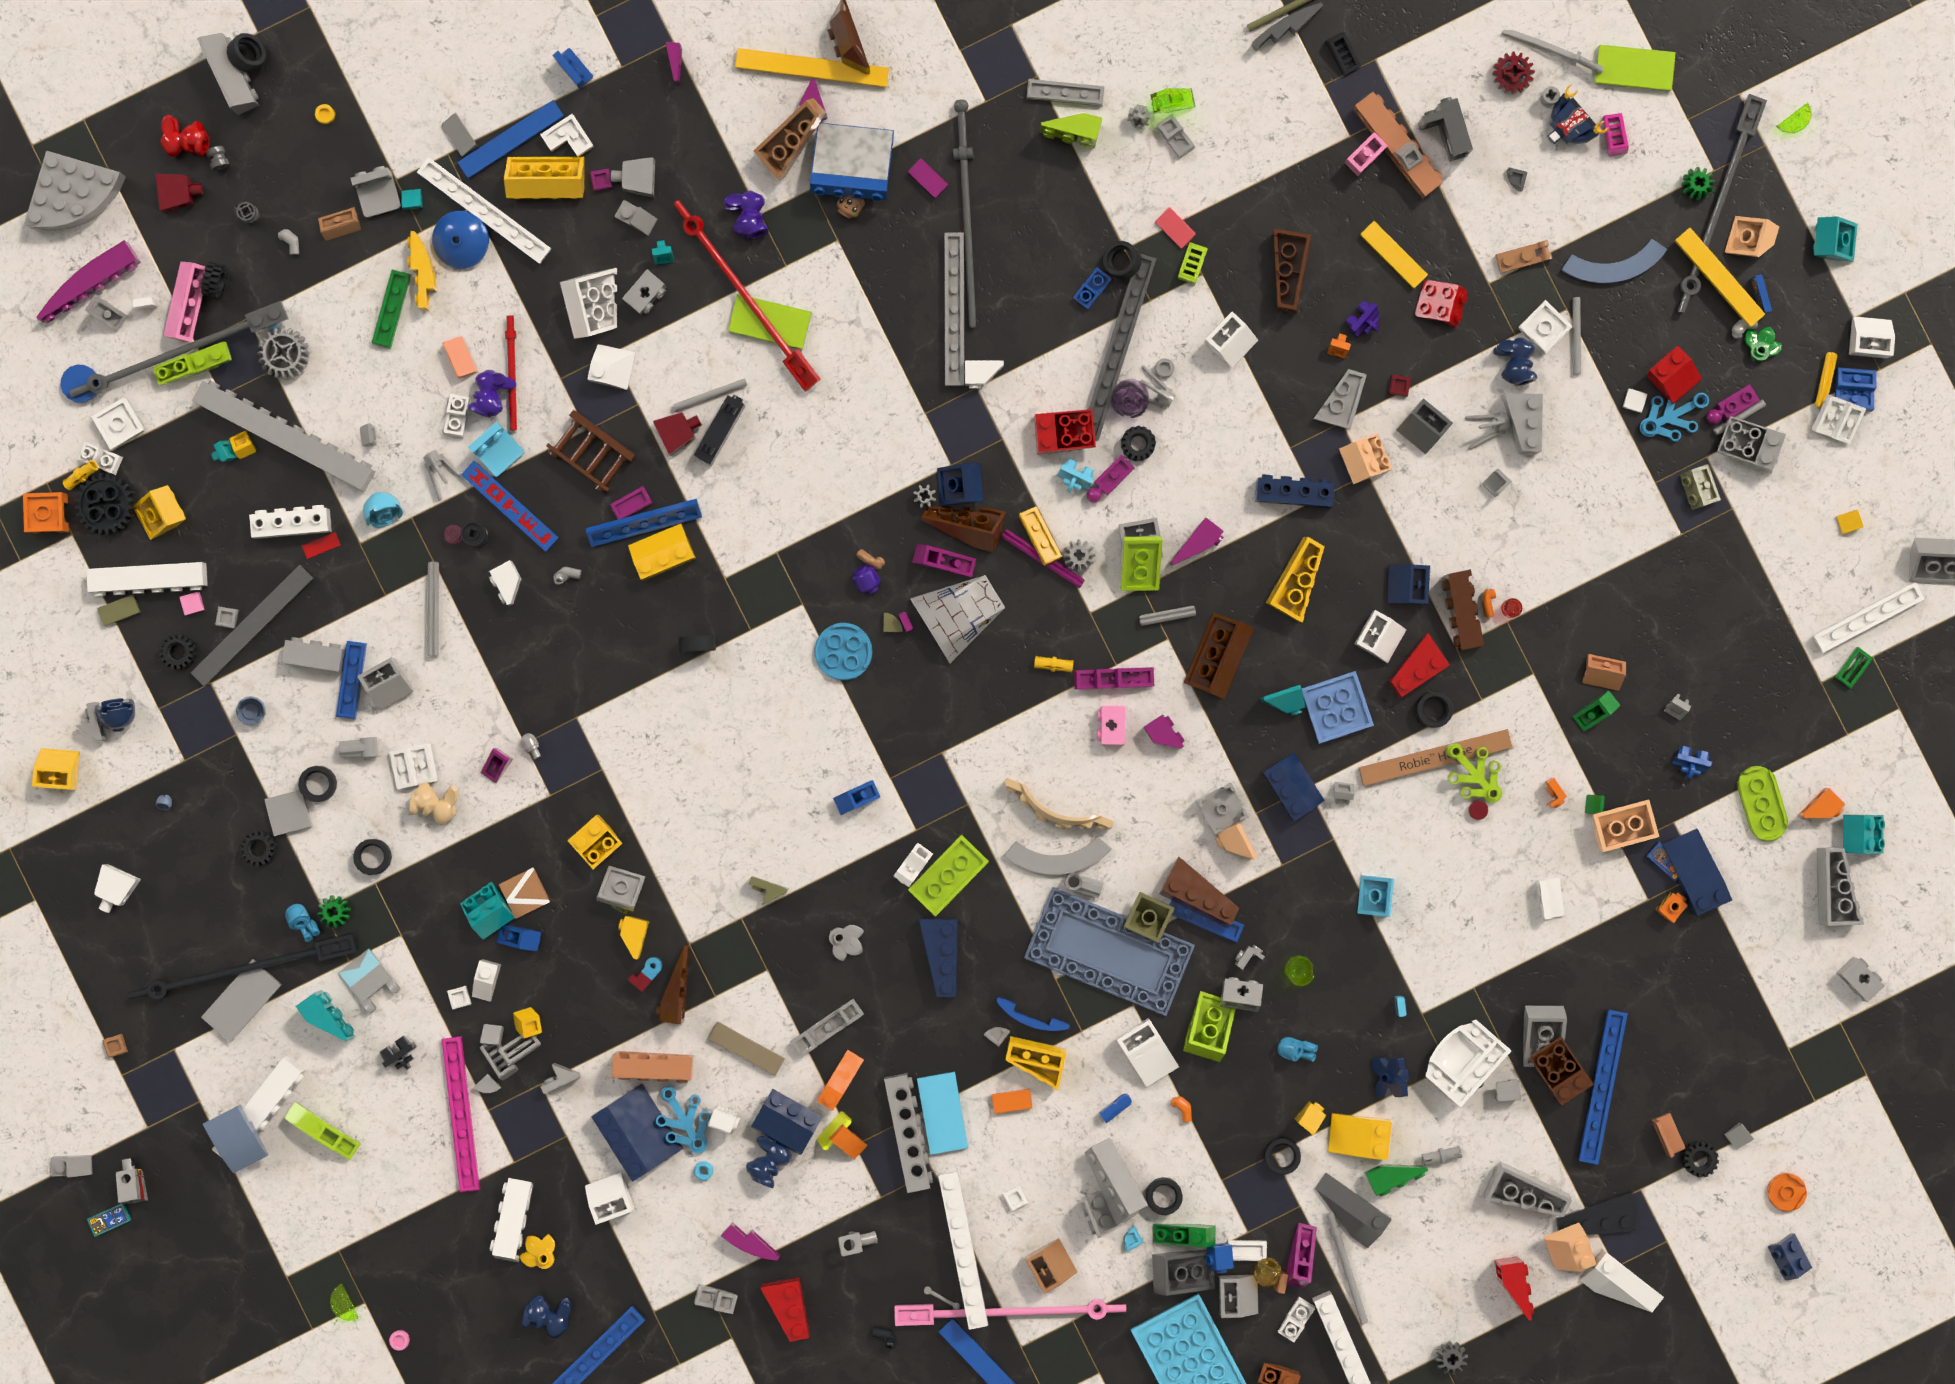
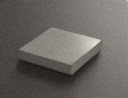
[264,790,312,836]
[597,866,645,911]

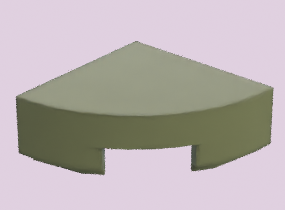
[884,613,903,632]

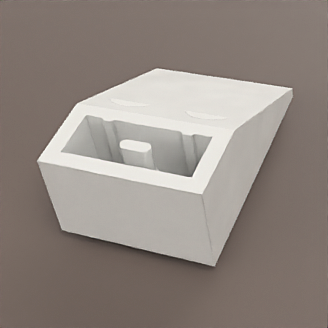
[1116,1018,1179,1087]

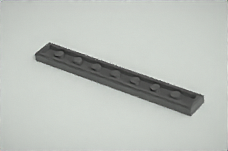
[191,565,314,686]

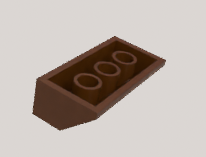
[1184,612,1254,699]

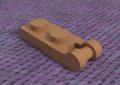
[1495,240,1553,274]

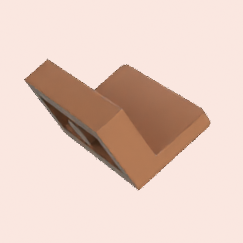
[1582,654,1626,691]
[1651,1112,1686,1158]

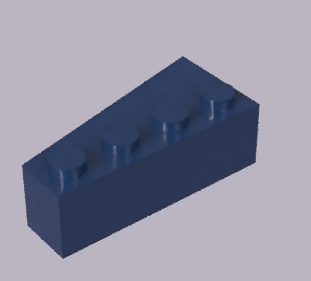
[919,918,958,997]

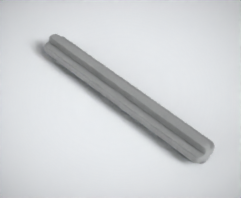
[427,562,439,657]

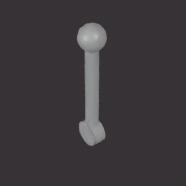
[924,1286,960,1310]

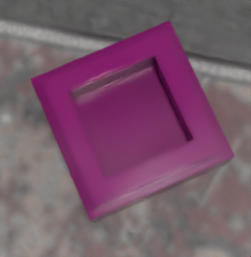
[590,168,613,192]
[898,612,913,632]

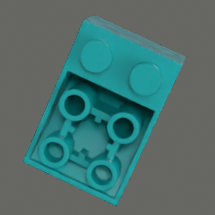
[295,990,355,1042]

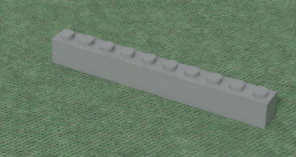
[192,380,376,492]

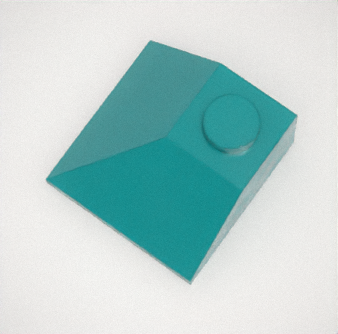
[1260,685,1305,716]

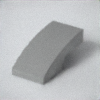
[1157,114,1195,159]
[694,1284,738,1314]

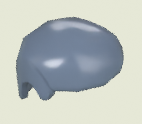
[236,696,266,726]

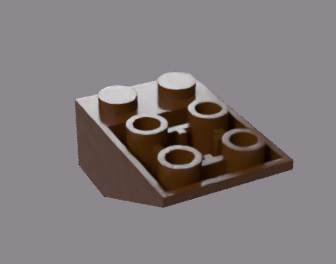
[1529,1036,1594,1106]

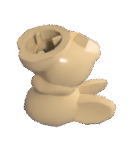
[409,782,458,825]

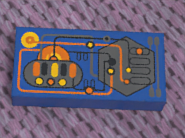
[1751,274,1772,314]
[1645,841,1677,881]

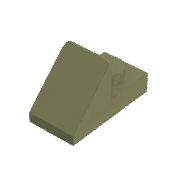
[749,876,789,905]

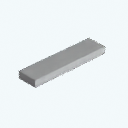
[1027,79,1104,106]

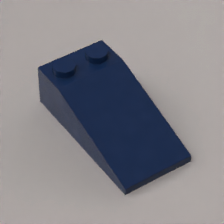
[1662,828,1732,916]

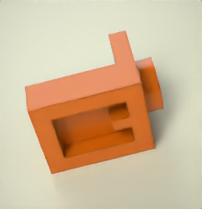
[1545,778,1567,808]

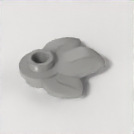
[829,925,864,961]

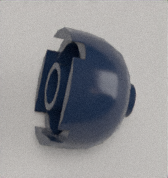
[95,698,135,732]

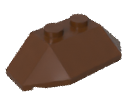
[827,0,870,75]

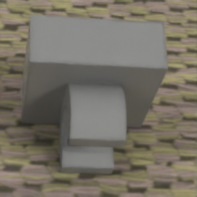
[1664,694,1691,720]
[1333,782,1354,805]

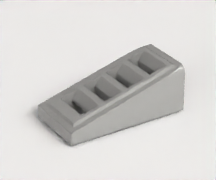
[479,1045,518,1081]

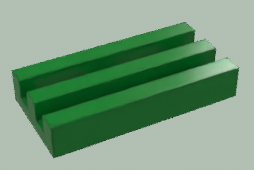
[1834,647,1873,689]

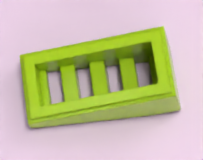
[1177,242,1208,285]

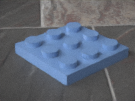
[1302,671,1374,744]

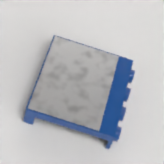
[810,123,894,201]

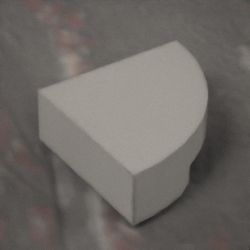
[983,1027,1010,1047]
[474,1073,501,1093]

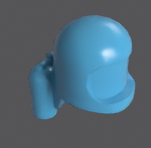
[285,904,320,942]
[1278,1037,1318,1062]

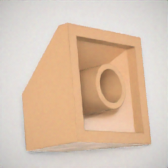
[1725,216,1779,257]
[1215,823,1257,859]

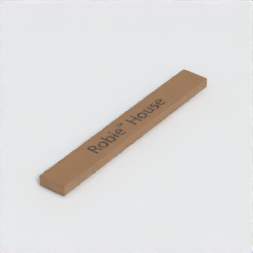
[1359,729,1513,786]

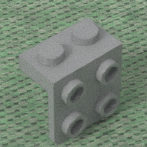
[350,166,401,218]

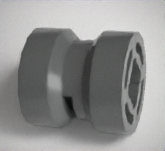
[205,146,230,171]
[236,202,260,224]

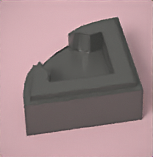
[1507,167,1527,191]

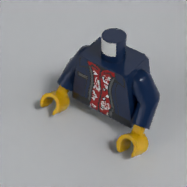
[1547,84,1609,144]

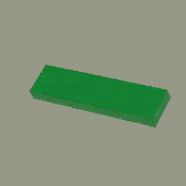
[372,269,411,349]

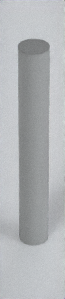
[1713,400,1766,436]

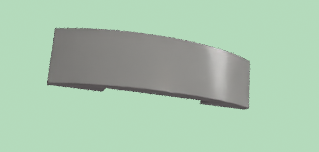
[790,998,864,1057]

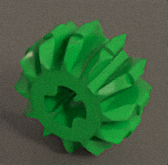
[1681,167,1715,200]
[317,895,351,928]

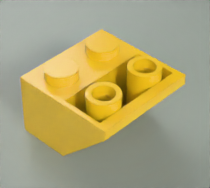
[32,748,80,790]
[568,815,622,869]

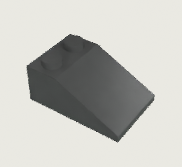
[1152,1250,1215,1296]

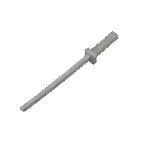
[1502,30,1604,74]

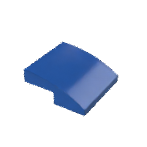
[1835,367,1877,412]

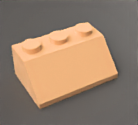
[1593,800,1659,852]

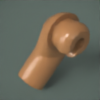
[857,549,885,570]

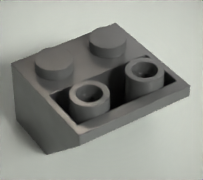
[1396,398,1453,455]

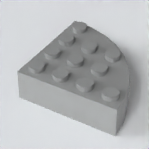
[24,151,126,231]

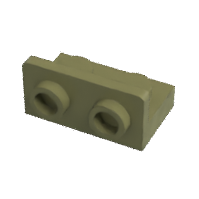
[1680,464,1721,510]

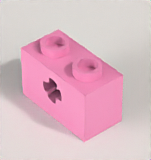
[1345,132,1388,176]
[1097,706,1125,745]

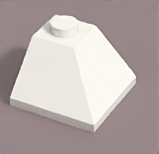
[588,344,636,390]

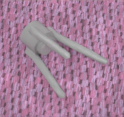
[1135,366,1176,408]
[1465,413,1510,449]
[423,450,461,500]

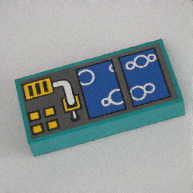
[87,1203,132,1236]

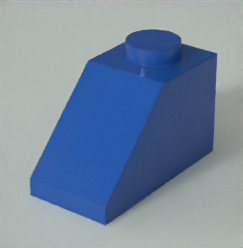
[833,780,880,815]
[496,924,541,951]

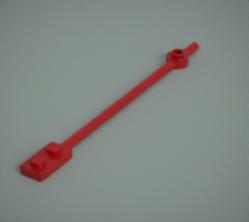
[673,200,821,392]

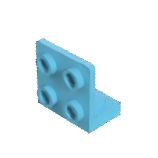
[468,421,525,477]

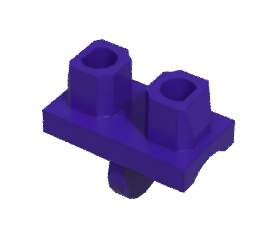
[1346,301,1380,338]

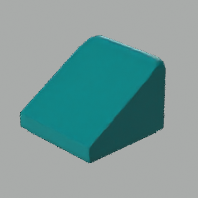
[402,189,423,210]

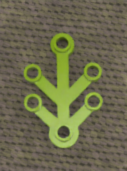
[1446,743,1502,803]

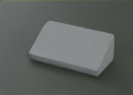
[441,113,478,157]

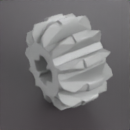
[1063,539,1095,572]

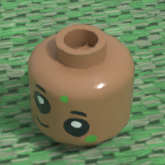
[837,196,865,219]

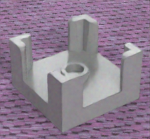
[1196,783,1249,835]

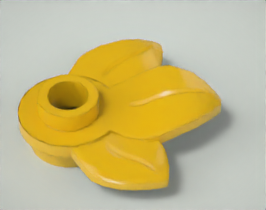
[520,1234,555,1269]

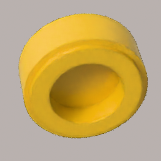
[315,104,335,125]

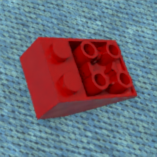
[1034,409,1096,454]
[1494,1256,1534,1321]

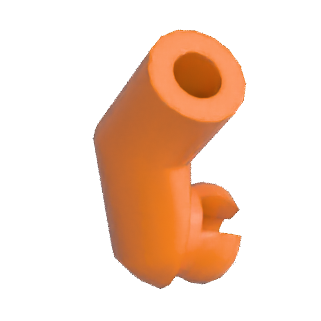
[1482,589,1496,618]
[1171,1096,1192,1122]

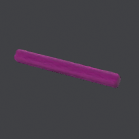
[1001,530,1085,588]

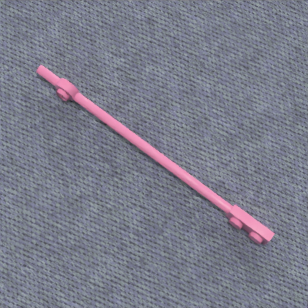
[895,1299,1126,1326]

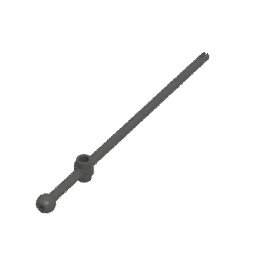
[953,99,976,329]

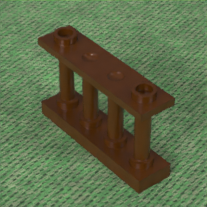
[546,409,637,493]

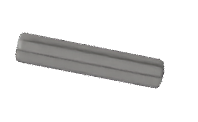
[1139,606,1196,626]

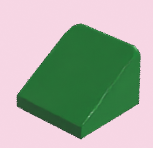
[1585,794,1605,814]

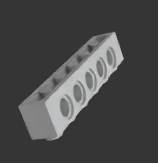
[884,1073,933,1193]

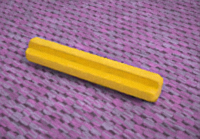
[1815,352,1837,408]

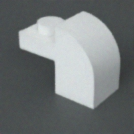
[894,843,933,887]

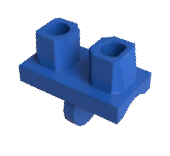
[1672,746,1712,780]

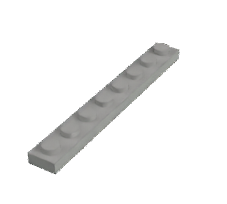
[945,233,964,386]

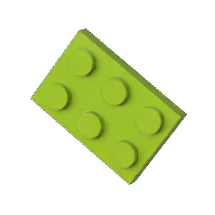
[1120,536,1163,591]

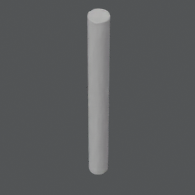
[1573,297,1581,374]
[673,378,747,412]

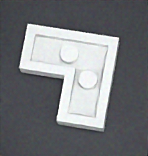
[540,114,594,157]

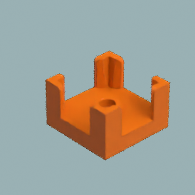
[23,492,69,534]

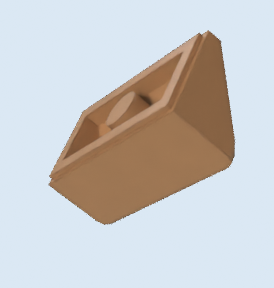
[318,207,361,241]

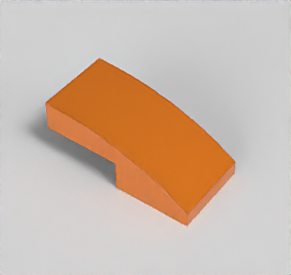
[829,1124,868,1160]

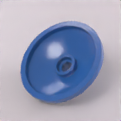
[432,211,489,269]

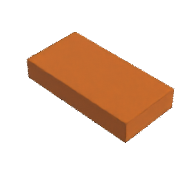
[992,1088,1032,1114]

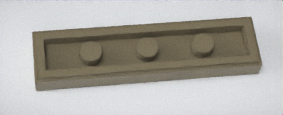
[708,1022,785,1076]

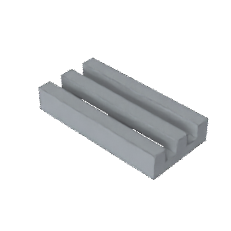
[498,1035,541,1067]

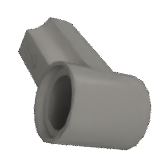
[338,737,378,758]
[1064,873,1103,898]

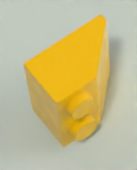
[134,485,186,540]

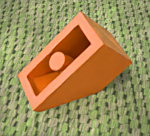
[1798,788,1845,818]

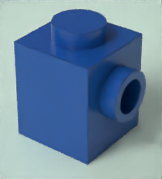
[1205,1243,1234,1273]

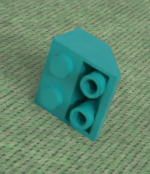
[1843,815,1885,854]
[460,882,515,939]

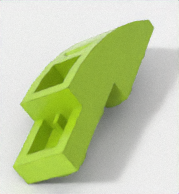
[153,342,232,386]
[284,1102,361,1160]

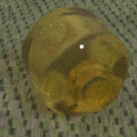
[1254,1258,1281,1287]

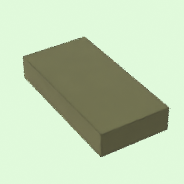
[97,595,141,626]

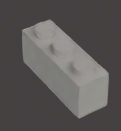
[282,637,346,672]

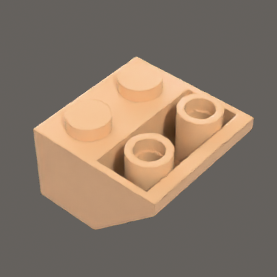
[1339,434,1392,484]

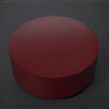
[1468,801,1488,820]

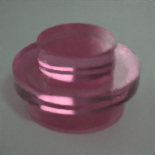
[444,525,462,544]

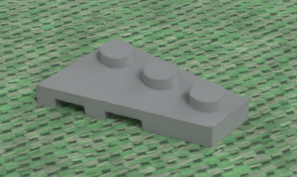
[1313,369,1367,430]

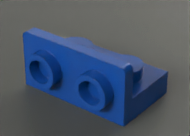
[552,48,593,89]

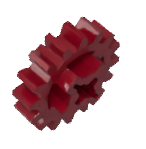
[1492,51,1535,94]

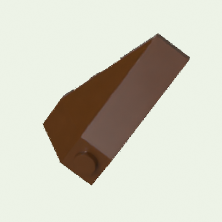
[921,506,1006,552]

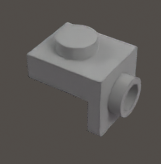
[1235,945,1265,969]

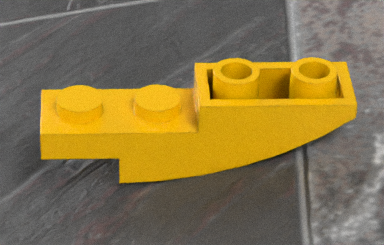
[407,231,437,310]

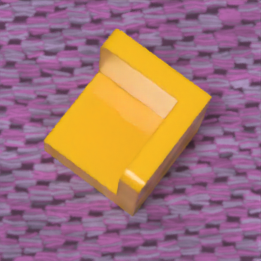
[513,1007,542,1038]

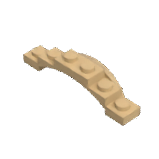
[1004,778,1114,830]

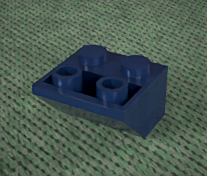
[1387,564,1430,605]

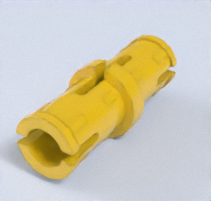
[63,460,99,490]
[1034,656,1074,673]

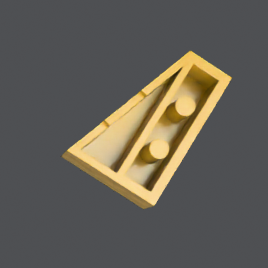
[1006,1036,1067,1091]

